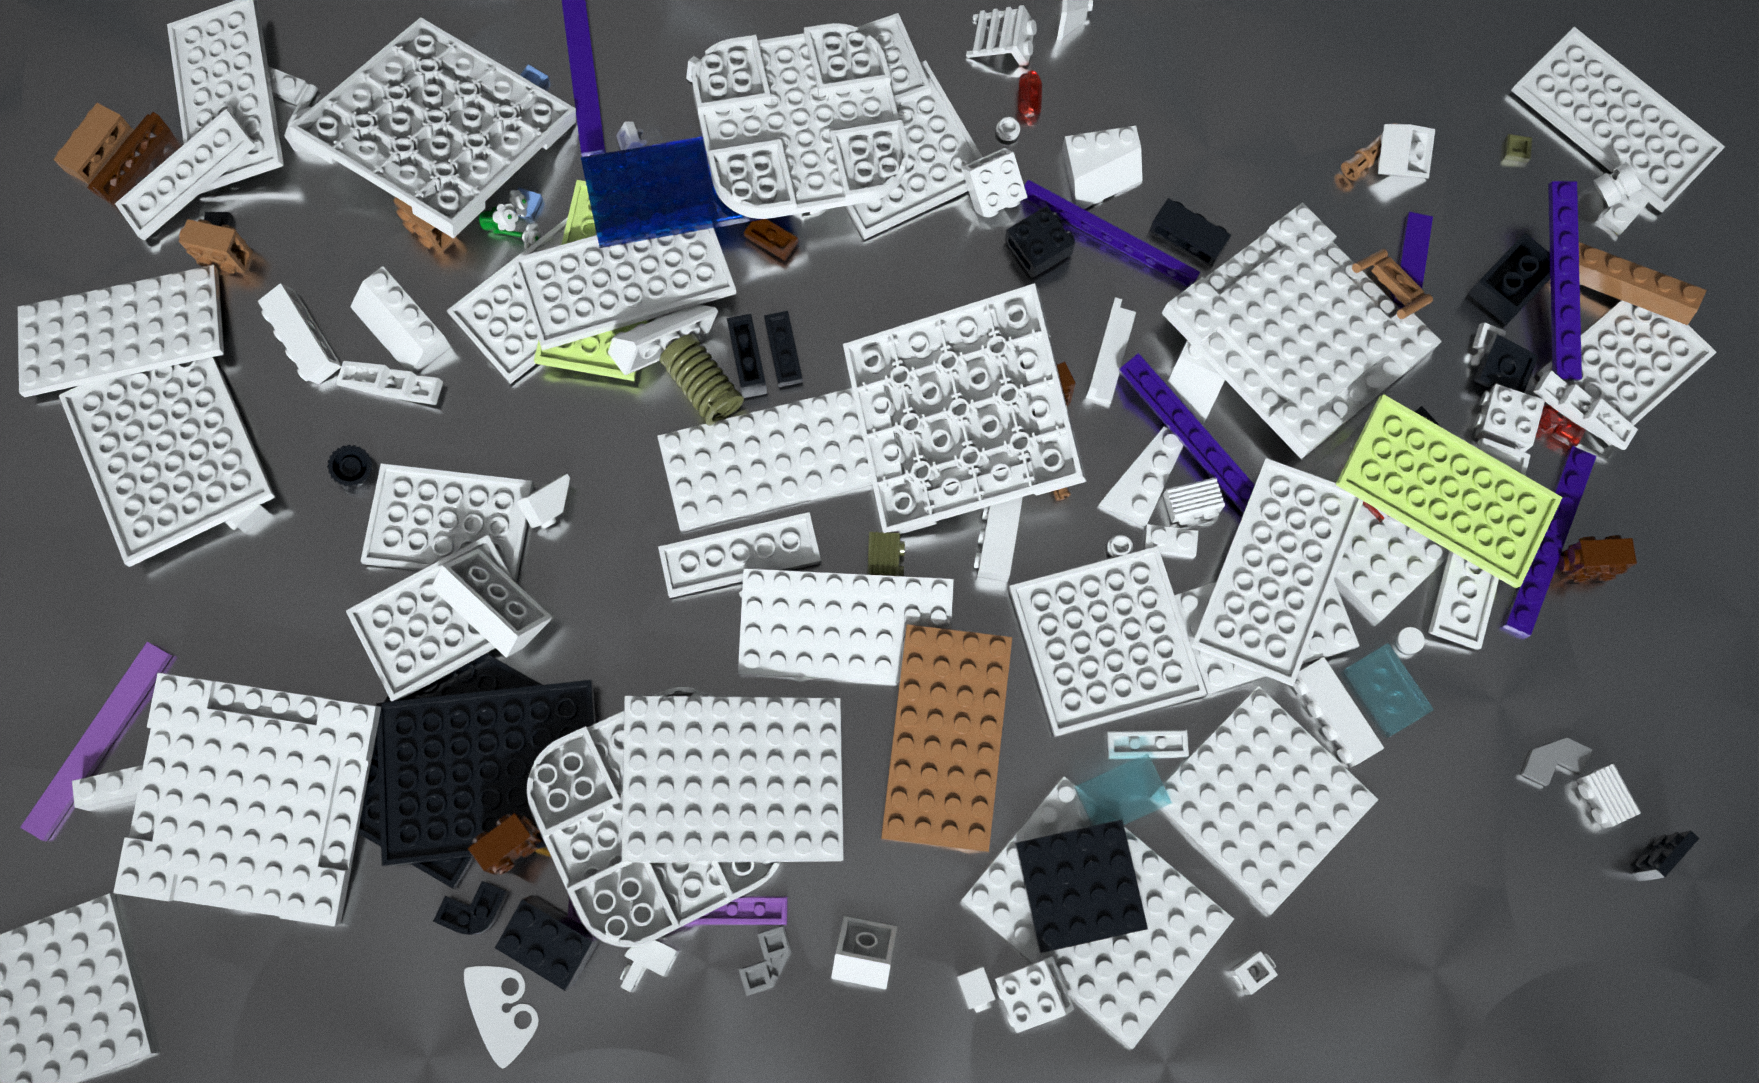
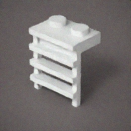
[966,5,1037,66]

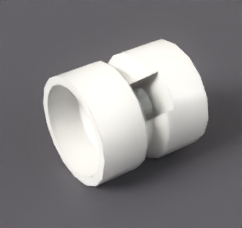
[1593,162,1642,207]

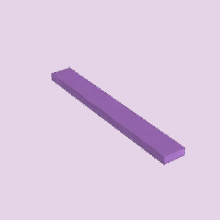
[20,642,172,841]
[568,896,788,925]

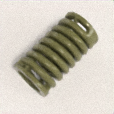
[659,334,744,426]

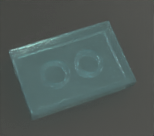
[1343,643,1434,738]
[1074,754,1172,826]

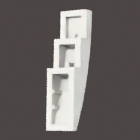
[336,361,443,405]
[1533,370,1638,450]

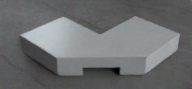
[1520,738,1592,786]
[739,925,792,996]

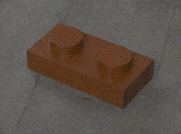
[744,218,798,261]

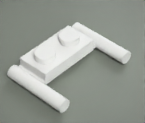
[268,66,318,125]

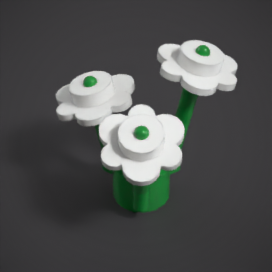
[479,190,540,249]

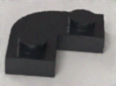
[433,881,509,935]

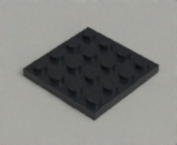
[1015,819,1148,953]

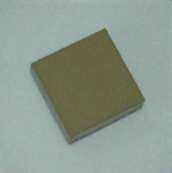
[1504,134,1532,163]

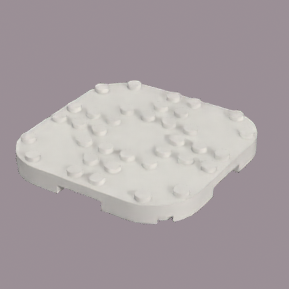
[692,23,909,219]
[527,687,780,947]

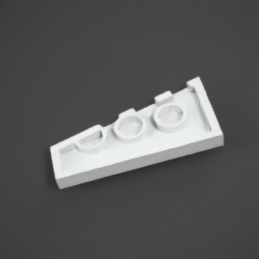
[1099,427,1183,527]

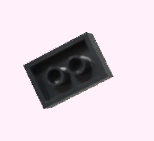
[1468,233,1550,325]
[495,895,600,991]

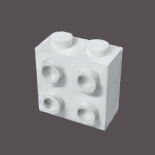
[961,148,1027,217]
[1474,384,1545,452]
[995,956,1074,1033]

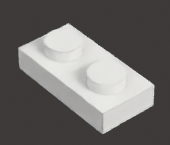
[1600,191,1650,235]
[1143,524,1198,558]

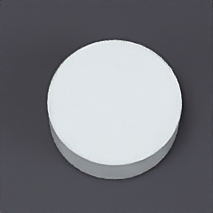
[1396,627,1425,654]

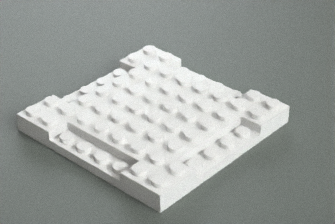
[290,17,576,238]
[1162,202,1442,459]
[843,283,1087,534]
[113,673,381,927]

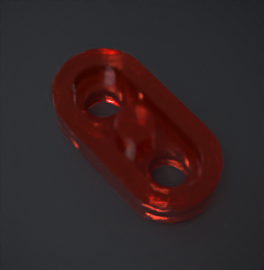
[1018,70,1042,118]

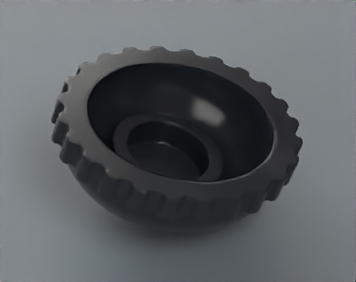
[327,445,373,487]

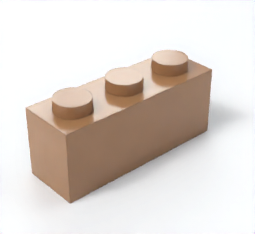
[53,103,131,184]

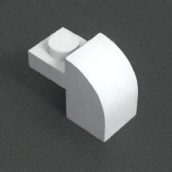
[620,941,679,992]

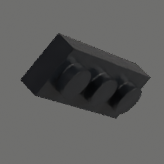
[764,311,803,387]

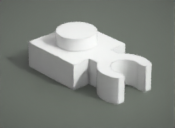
[1471,323,1506,366]

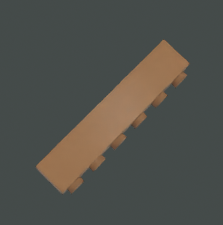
[1579,242,1707,325]

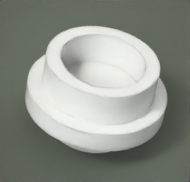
[996,117,1020,141]
[1107,535,1133,558]

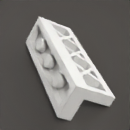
[1086,297,1136,404]

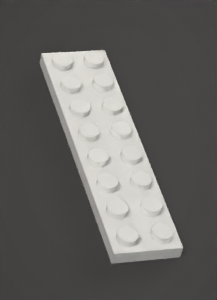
[1428,438,1530,650]

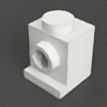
[1229,951,1278,995]

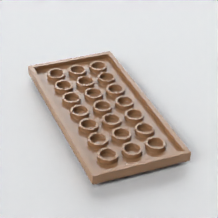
[881,625,1012,852]

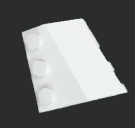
[1062,126,1142,209]

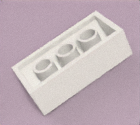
[350,266,451,374]
[608,305,718,375]
[432,548,552,658]

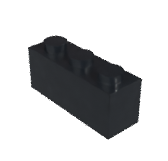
[1149,198,1231,268]
[726,313,767,398]

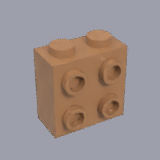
[393,197,457,254]
[179,219,253,274]

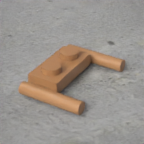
[1352,249,1433,319]

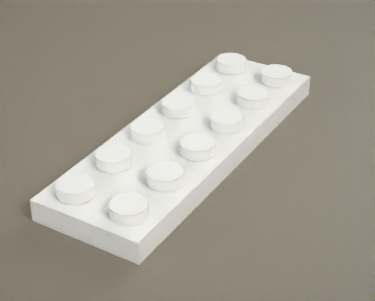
[115,109,256,241]
[658,512,821,598]

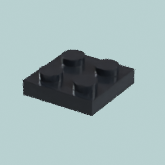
[1474,334,1539,393]
[1632,830,1700,881]

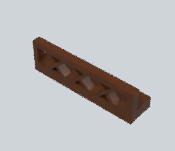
[87,112,170,203]

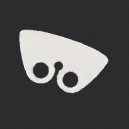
[464,966,539,1069]

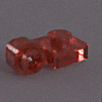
[1538,406,1586,447]

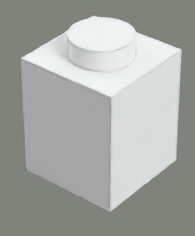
[956,967,995,1013]

